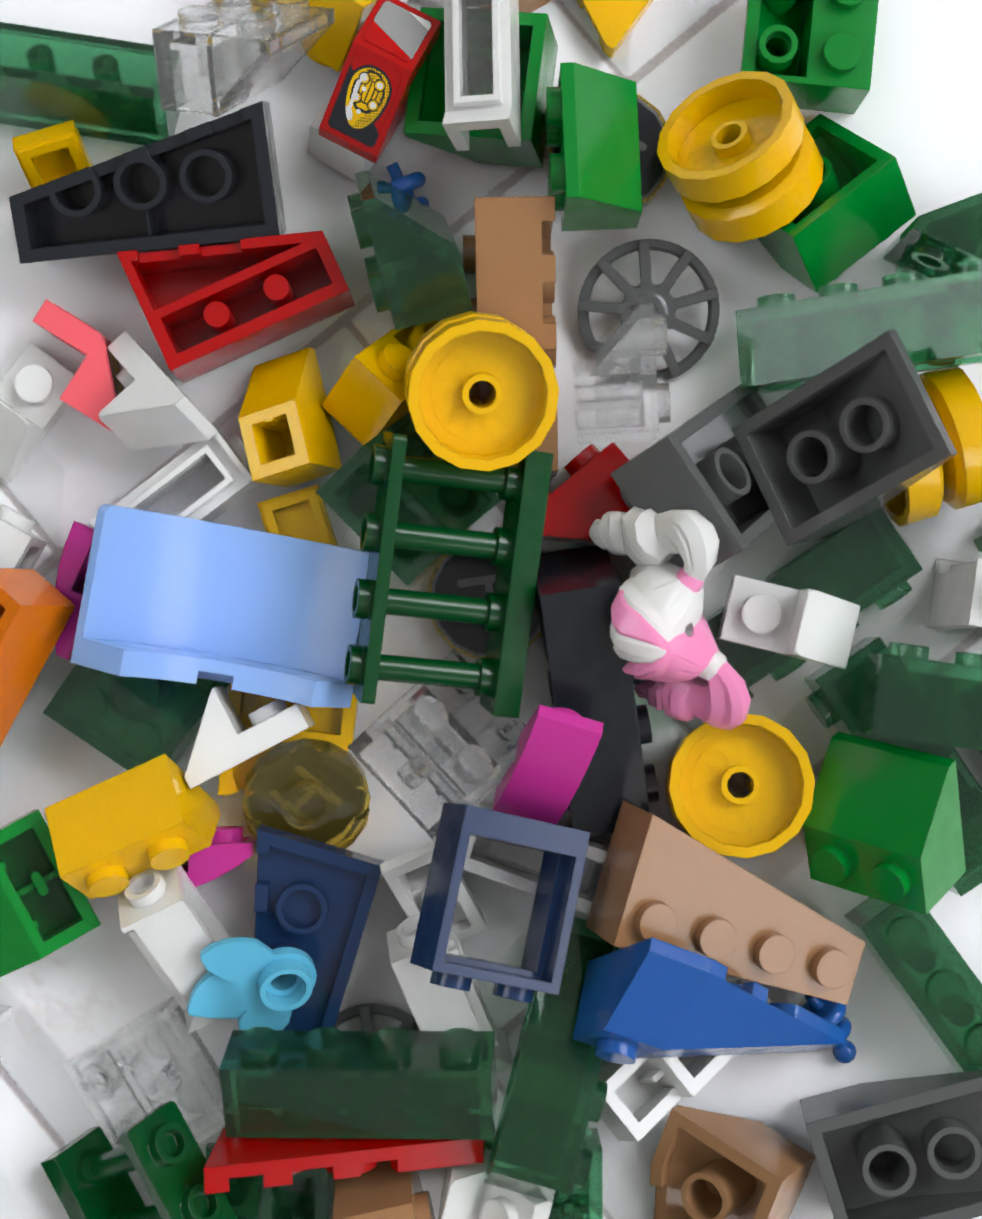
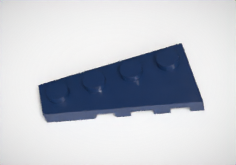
[247,824,384,1109]

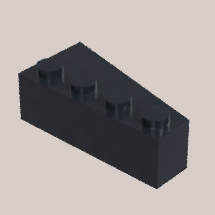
[9,101,287,264]
[536,545,659,836]

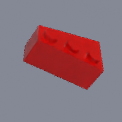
[116,230,355,383]

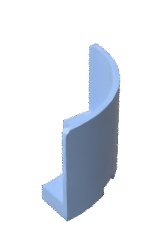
[70,504,369,708]

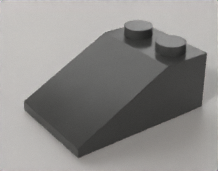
[732,329,958,546]
[610,379,775,567]
[799,1070,982,1219]

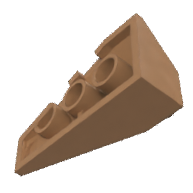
[650,1105,815,1219]

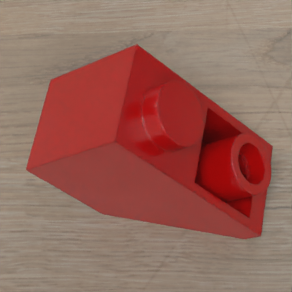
[542,442,630,544]

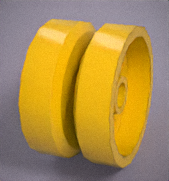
[657,71,824,243]
[403,311,559,471]
[883,364,982,527]
[665,714,815,859]

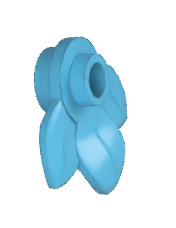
[187,937,317,1045]

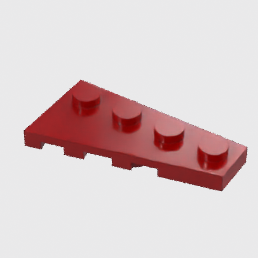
[203,1103,487,1195]

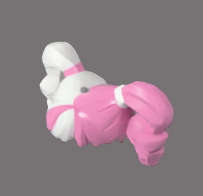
[588,506,751,730]

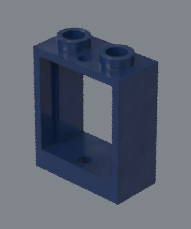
[410,802,591,1003]

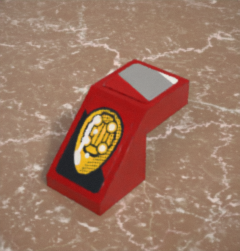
[318,0,441,164]

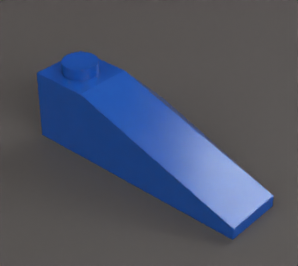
[573,937,846,1064]

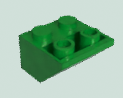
[740,0,879,114]
[544,62,642,231]
[0,809,101,977]

